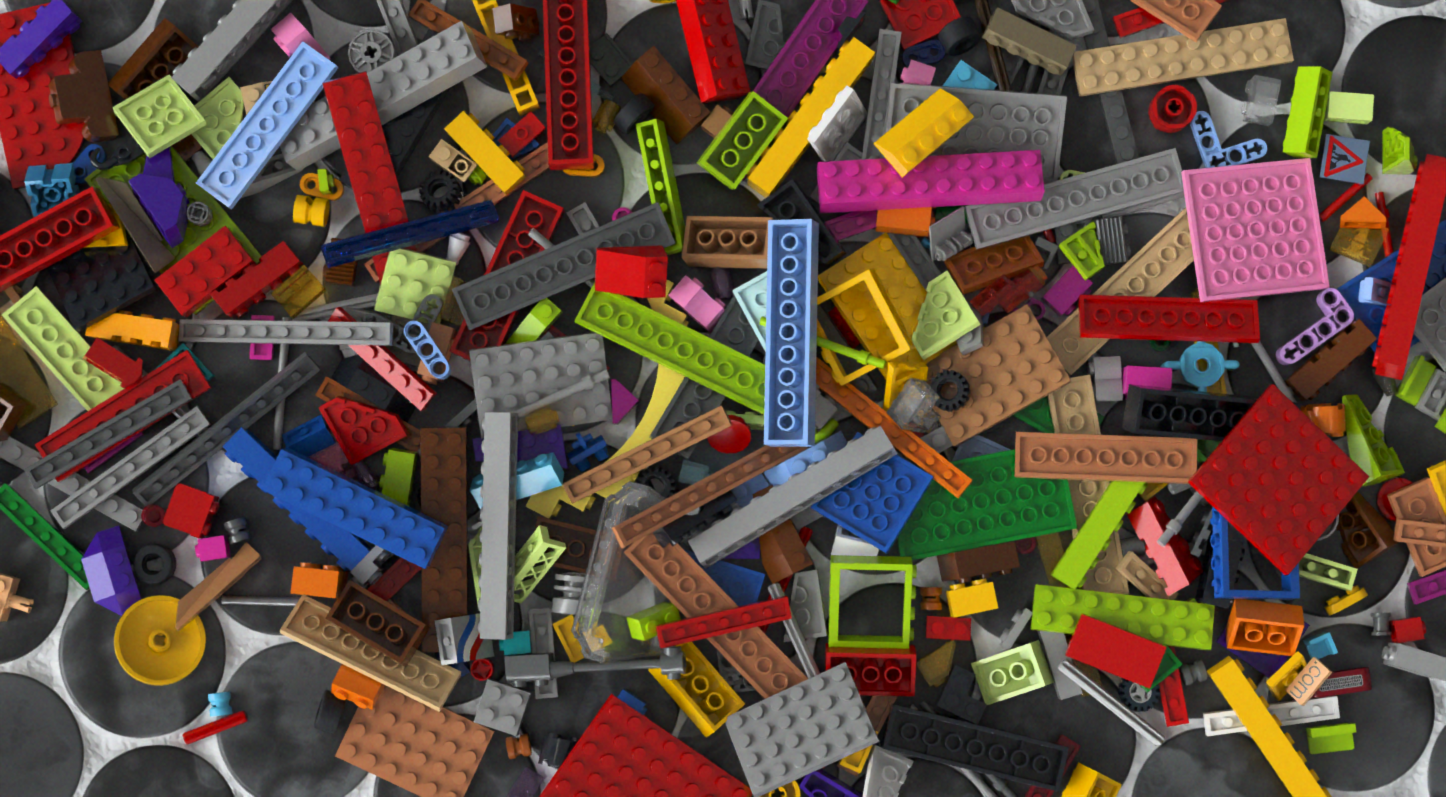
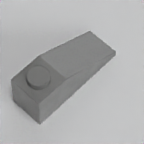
[241,153,304,198]

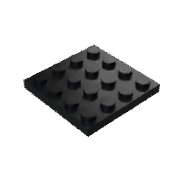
[47,229,157,333]

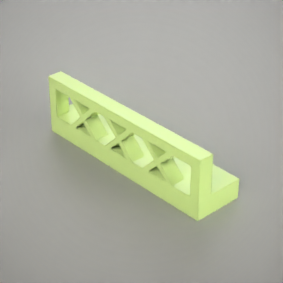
[514,525,566,603]

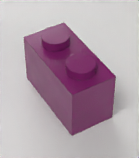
[1041,266,1093,317]

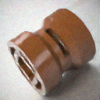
[920,587,942,610]
[506,733,532,759]

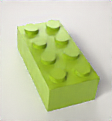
[696,91,788,190]

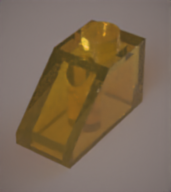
[916,640,956,688]

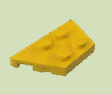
[883,362,928,418]

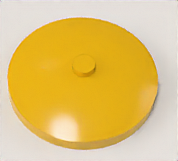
[114,595,206,686]

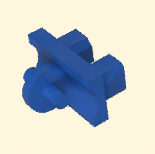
[567,432,609,472]

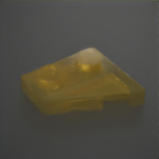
[1330,228,1389,268]

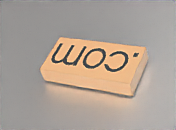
[1285,657,1332,706]

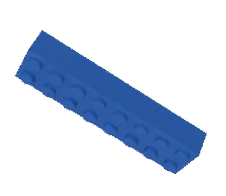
[222,427,372,571]
[262,448,448,569]

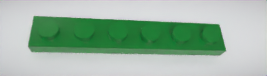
[0,484,90,590]

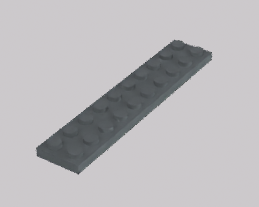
[452,202,675,330]

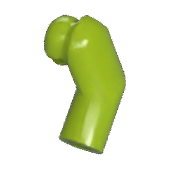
[815,418,839,443]

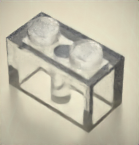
[1241,75,1281,126]

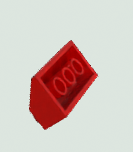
[825,643,916,696]

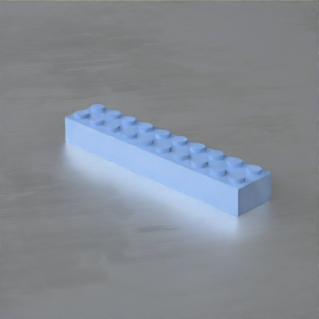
[764,219,819,447]

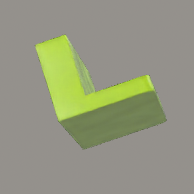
[1395,355,1437,406]
[1306,722,1356,754]

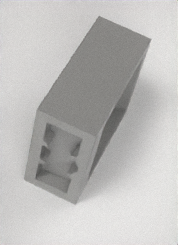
[1382,643,1446,681]

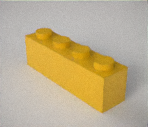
[444,111,526,196]

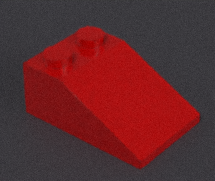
[595,245,668,298]

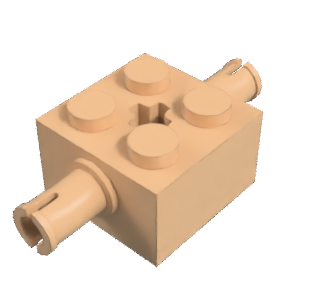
[0,573,34,622]

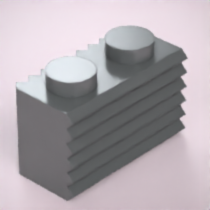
[1094,217,1131,265]

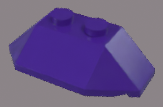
[81,526,142,616]

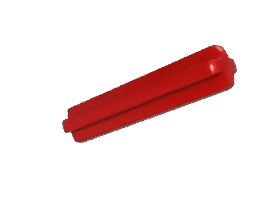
[183,711,248,744]

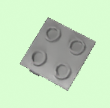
[929,206,974,261]

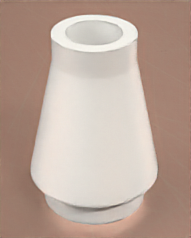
[446,231,470,265]

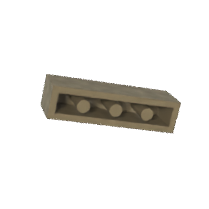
[982,7,1077,76]

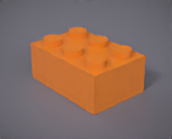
[291,562,349,598]
[1225,599,1304,656]

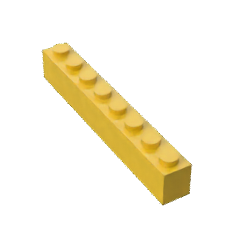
[1207,656,1332,797]

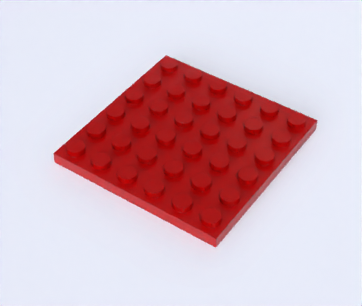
[1188,384,1369,575]

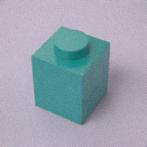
[499,630,532,655]

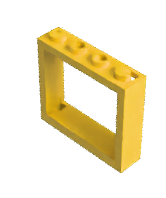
[817,268,915,386]

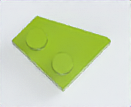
[1059,221,1104,281]

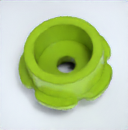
[468,166,487,185]

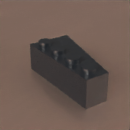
[757,179,847,266]

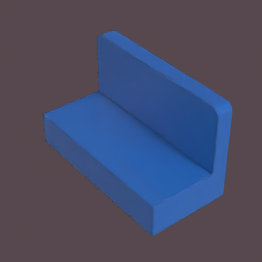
[282,415,336,459]

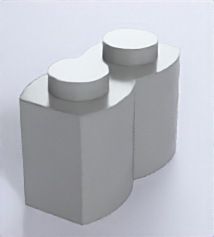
[1087,356,1123,402]

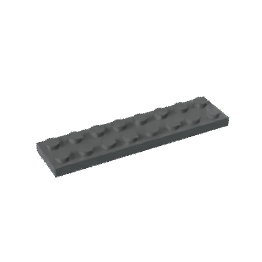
[650,295,759,460]

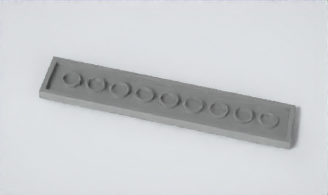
[964,148,1184,250]

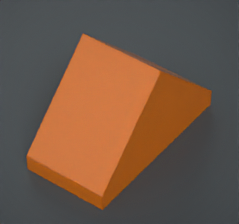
[1340,196,1386,230]

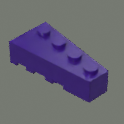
[0,0,83,79]
[799,769,863,797]

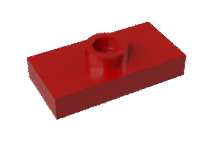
[498,111,546,158]

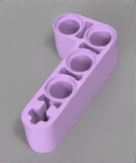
[1276,288,1354,365]

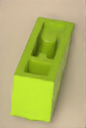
[505,298,563,345]

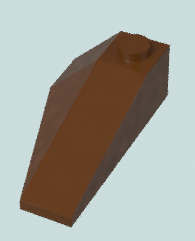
[1336,491,1400,569]

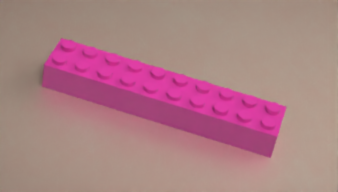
[817,150,1045,213]

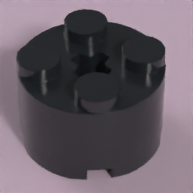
[538,732,580,768]

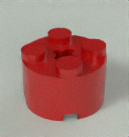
[1148,85,1197,133]

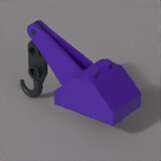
[90,138,190,248]

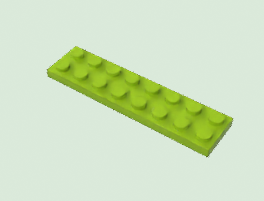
[1031,584,1215,650]

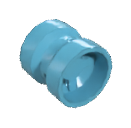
[208,692,233,717]

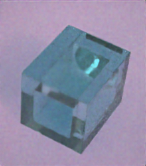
[678,460,713,485]

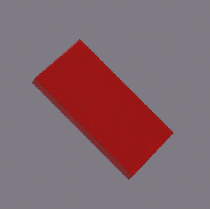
[1065,613,1167,689]

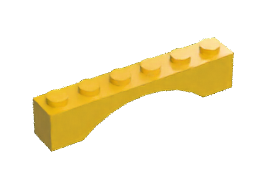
[472,0,540,116]

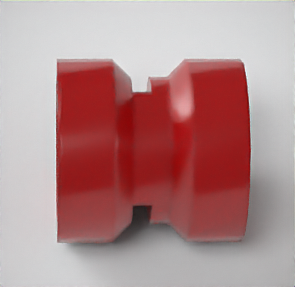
[471,658,495,681]

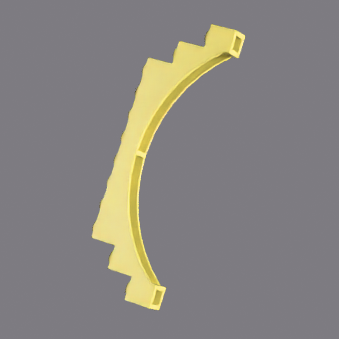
[525,280,689,519]

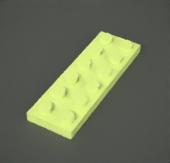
[2,286,126,411]

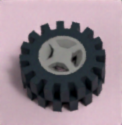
[1118,678,1161,712]

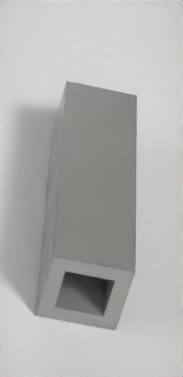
[1037,631,1082,700]

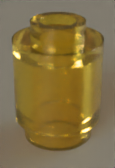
[592,99,621,134]
[525,407,559,434]

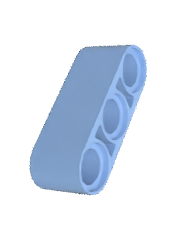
[404,321,451,379]

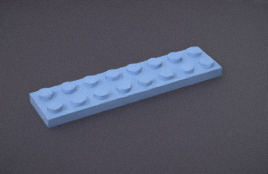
[196,41,339,210]

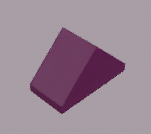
[611,379,639,425]

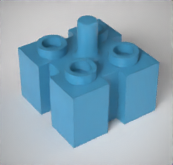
[24,163,80,217]

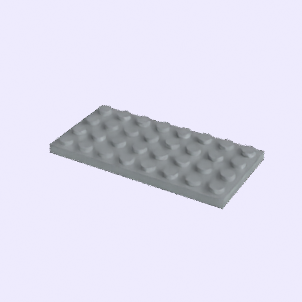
[883,82,1067,183]

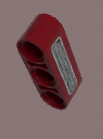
[1311,667,1372,698]

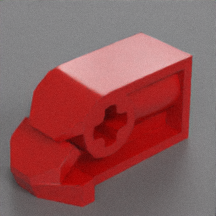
[82,337,143,388]

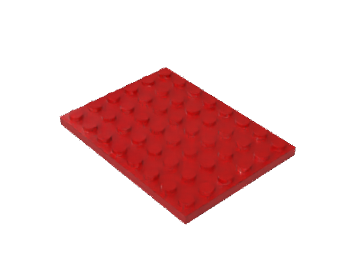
[539,693,752,797]

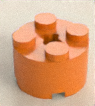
[1300,403,1346,437]

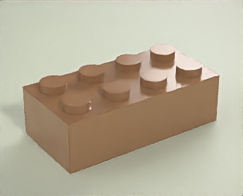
[682,216,774,269]

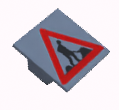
[1320,134,1370,184]

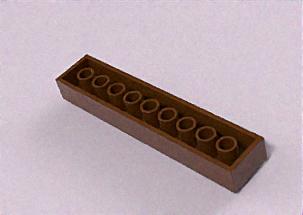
[421,426,468,652]

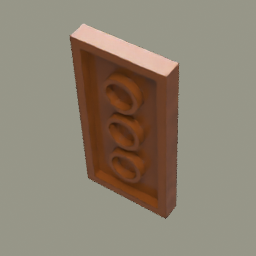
[944,235,1044,295]

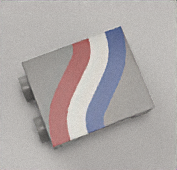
[435,613,494,665]

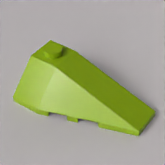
[1382,127,1418,175]

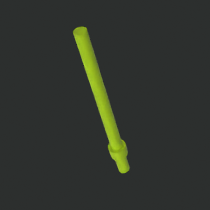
[759,316,886,369]

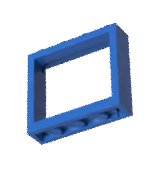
[1210,508,1300,600]

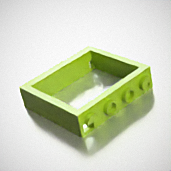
[828,555,917,649]

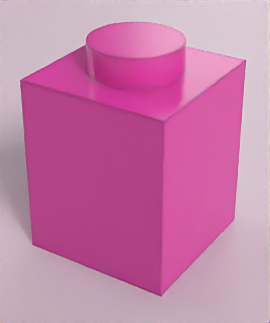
[195,535,231,562]

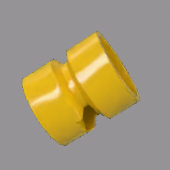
[293,195,330,227]

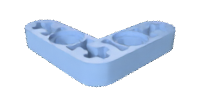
[1190,111,1267,168]

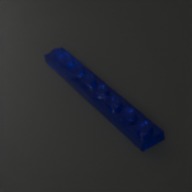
[321,200,499,268]

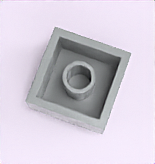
[474,678,532,736]

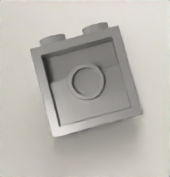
[350,546,392,588]

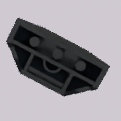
[331,355,416,422]

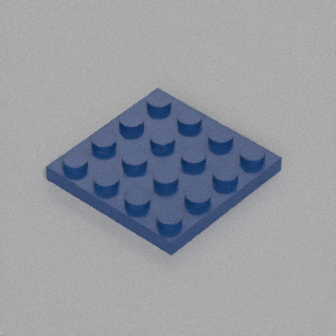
[811,432,934,554]

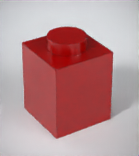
[1389,617,1426,643]

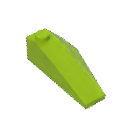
[1342,394,1405,487]

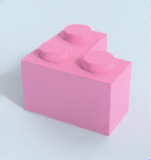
[271,12,331,60]

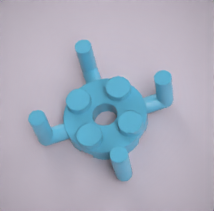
[1160,341,1240,392]

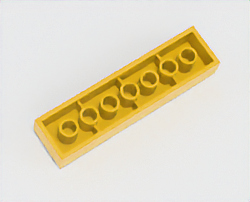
[747,37,875,198]

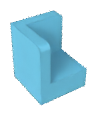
[1303,632,1338,659]

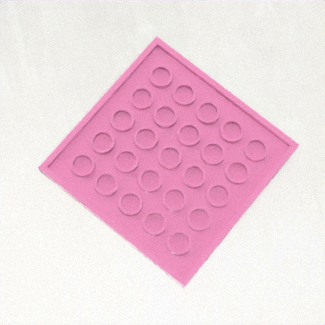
[1181,158,1330,302]

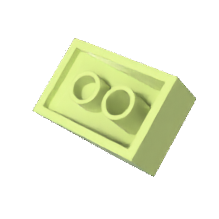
[971,640,1054,705]

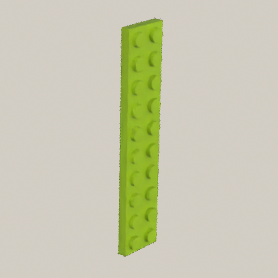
[575,282,765,415]

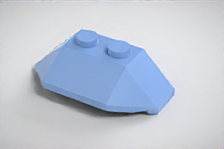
[763,430,847,486]

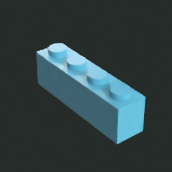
[470,452,564,510]

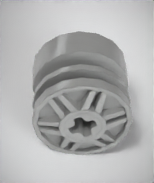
[348,30,398,73]
[551,572,602,616]

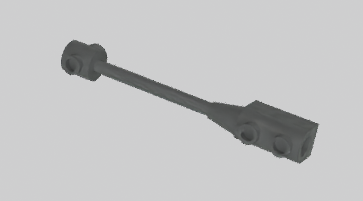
[504,646,686,687]

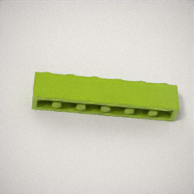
[636,119,685,255]
[1050,481,1148,590]

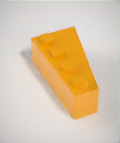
[85,310,179,351]

